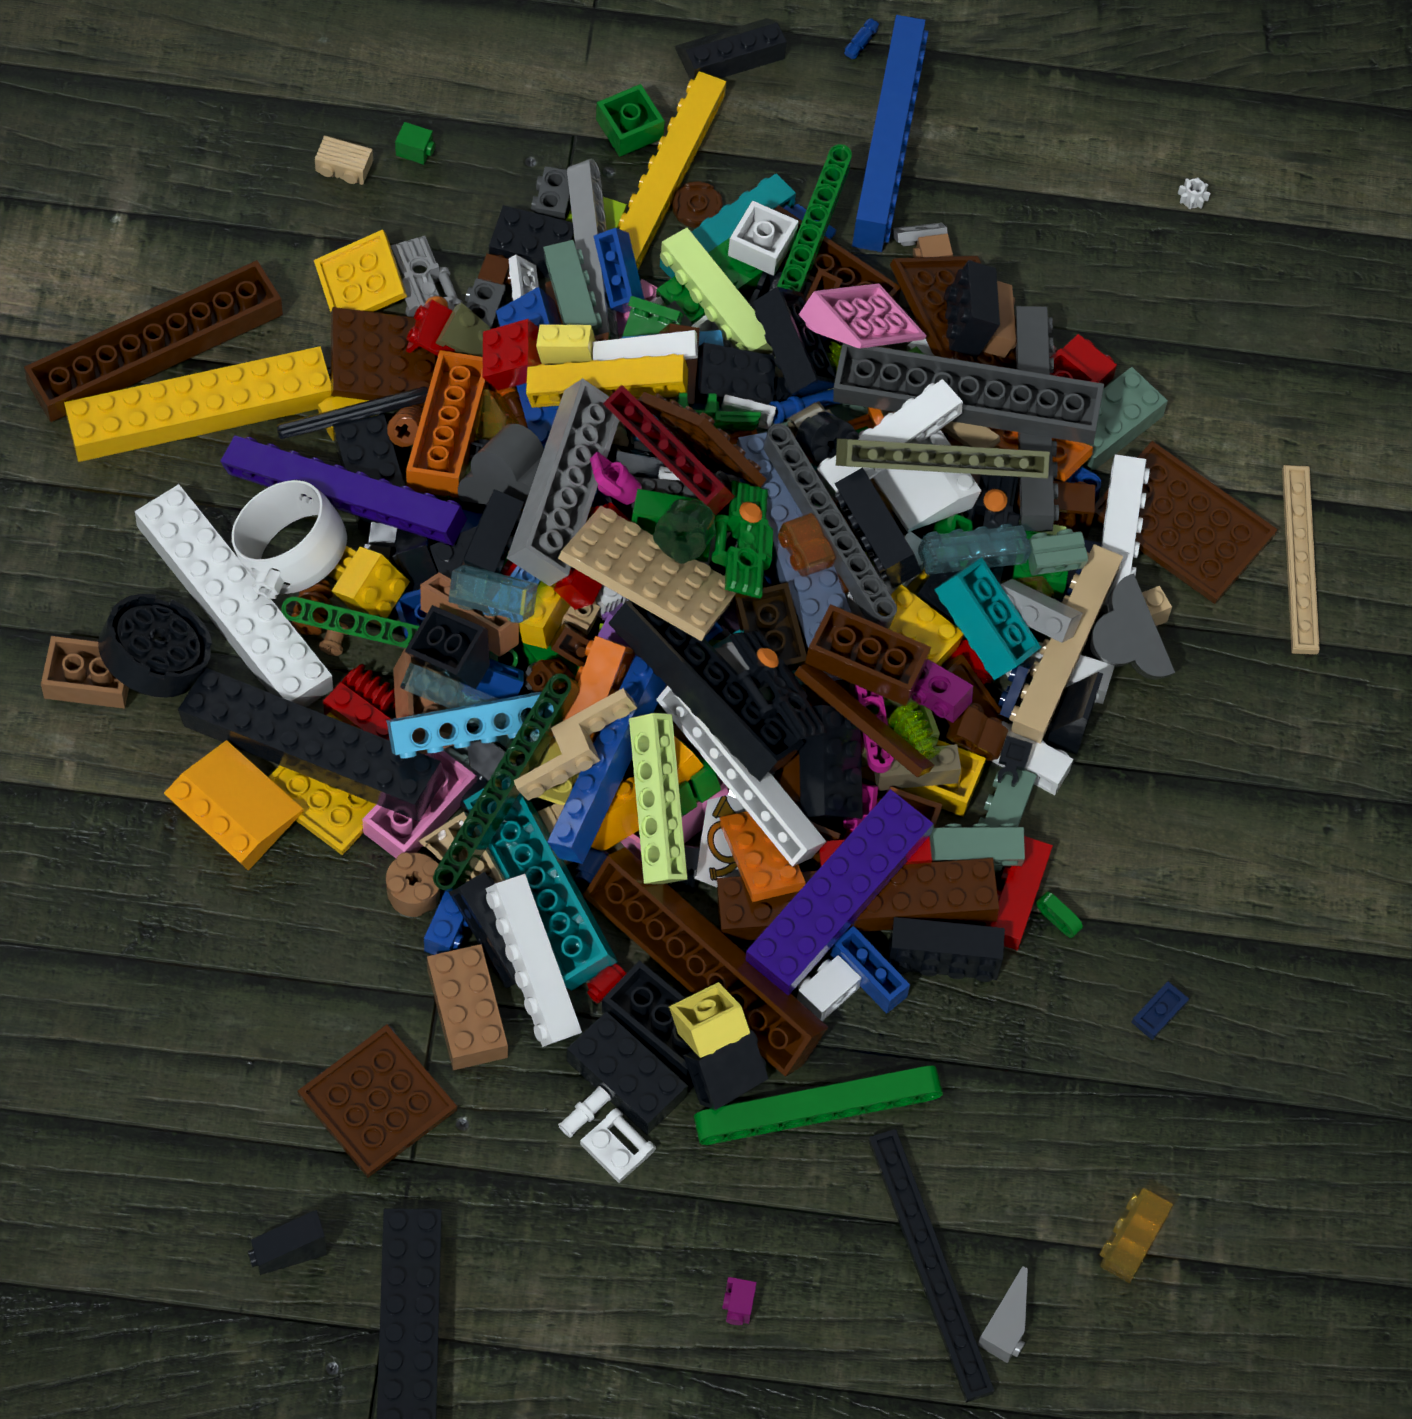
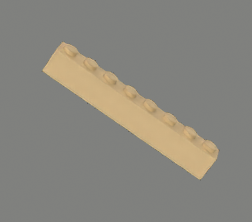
[1009,544,1123,744]

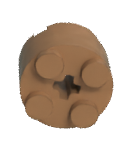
[386,853,442,917]

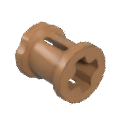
[319,622,349,656]

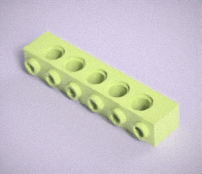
[629,713,687,884]

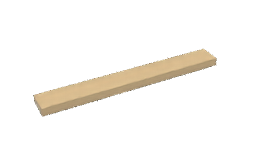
[1282,465,1320,654]

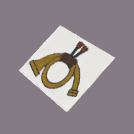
[694,795,746,887]

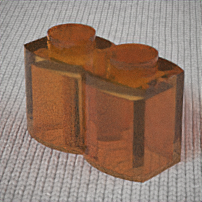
[778,513,835,577]

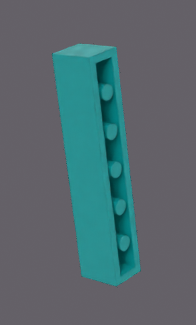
[660,173,796,278]

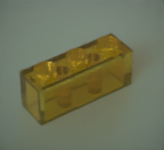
[1099,1188,1173,1283]

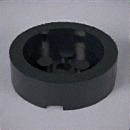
[98,594,212,698]

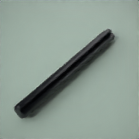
[277,386,428,439]

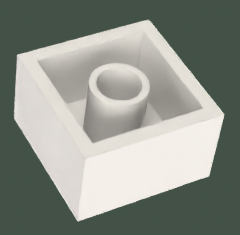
[728,201,798,276]

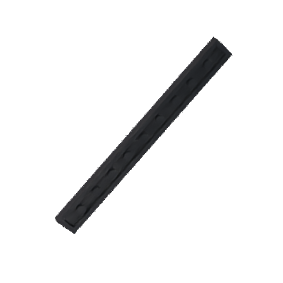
[868,1129,994,1403]

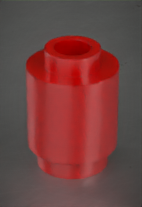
[587,963,626,1003]

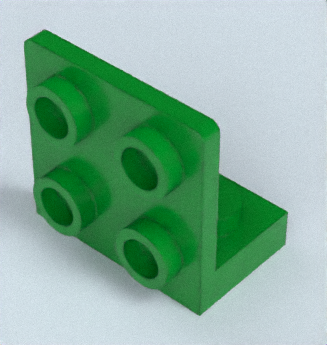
[622,296,684,337]

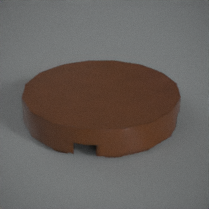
[672,181,723,228]

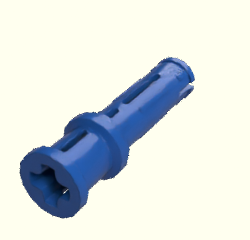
[769,389,840,424]

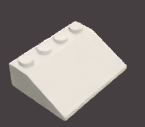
[872,430,981,532]

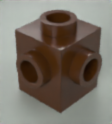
[526,658,576,694]

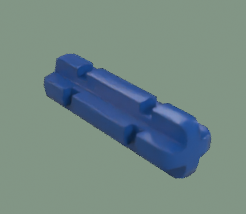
[844,18,879,59]

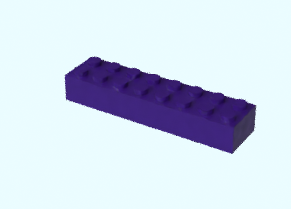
[746,789,933,996]

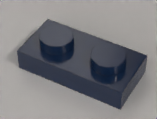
[1131,981,1189,1040]

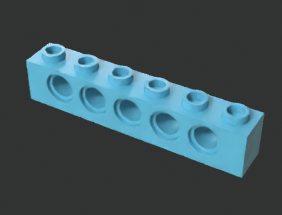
[386,692,554,758]

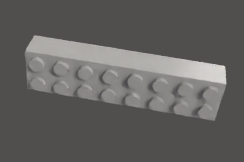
[507,378,619,586]

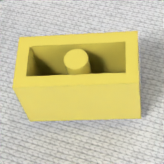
[536,325,596,364]

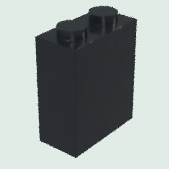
[683,1029,769,1110]

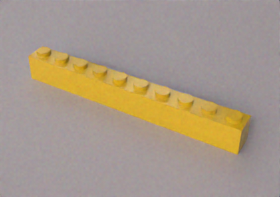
[619,71,726,270]

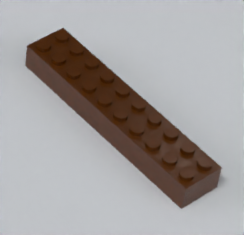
[24,260,283,422]
[583,847,828,1077]
[717,858,999,941]

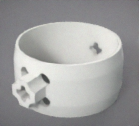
[232,480,347,599]

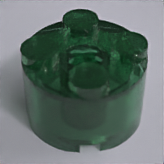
[653,498,717,564]

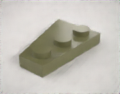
[435,302,492,357]

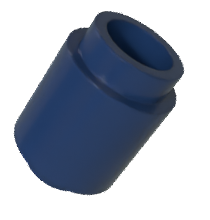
[574,848,609,889]

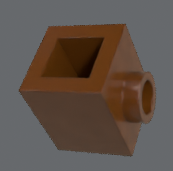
[478,253,511,286]

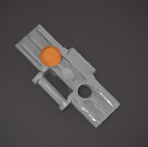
[391,236,463,317]

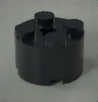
[796,412,859,467]

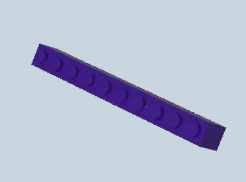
[220,436,467,546]

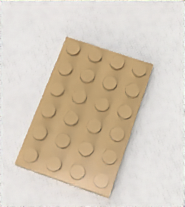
[558,506,738,641]

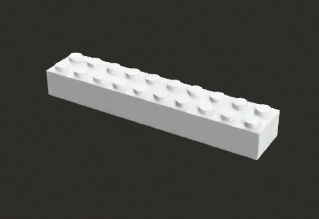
[135,484,333,707]

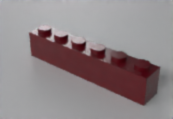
[603,385,735,515]

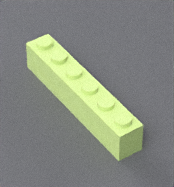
[660,228,773,355]

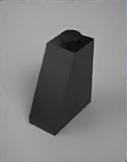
[248,1210,327,1275]

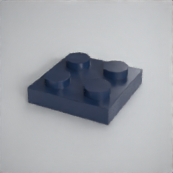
[998,657,1037,718]

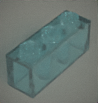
[448,564,538,623]

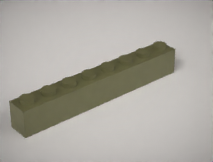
[835,439,1050,478]

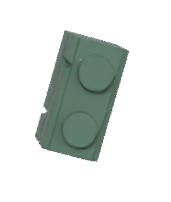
[1025,529,1088,576]

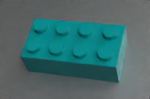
[934,557,1041,680]

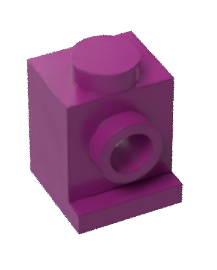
[722,1277,757,1325]

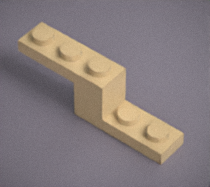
[514,688,637,801]

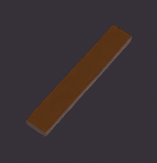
[794,664,934,777]

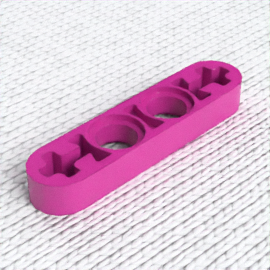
[855,685,894,773]

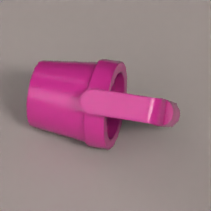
[590,452,642,505]

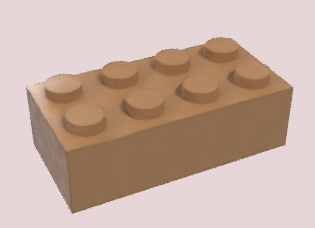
[427,944,508,1070]

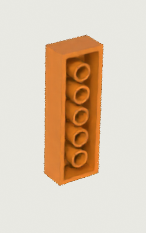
[406,350,490,498]

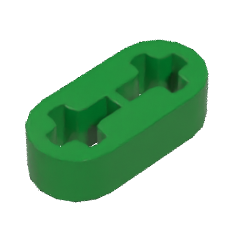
[1036,892,1083,938]

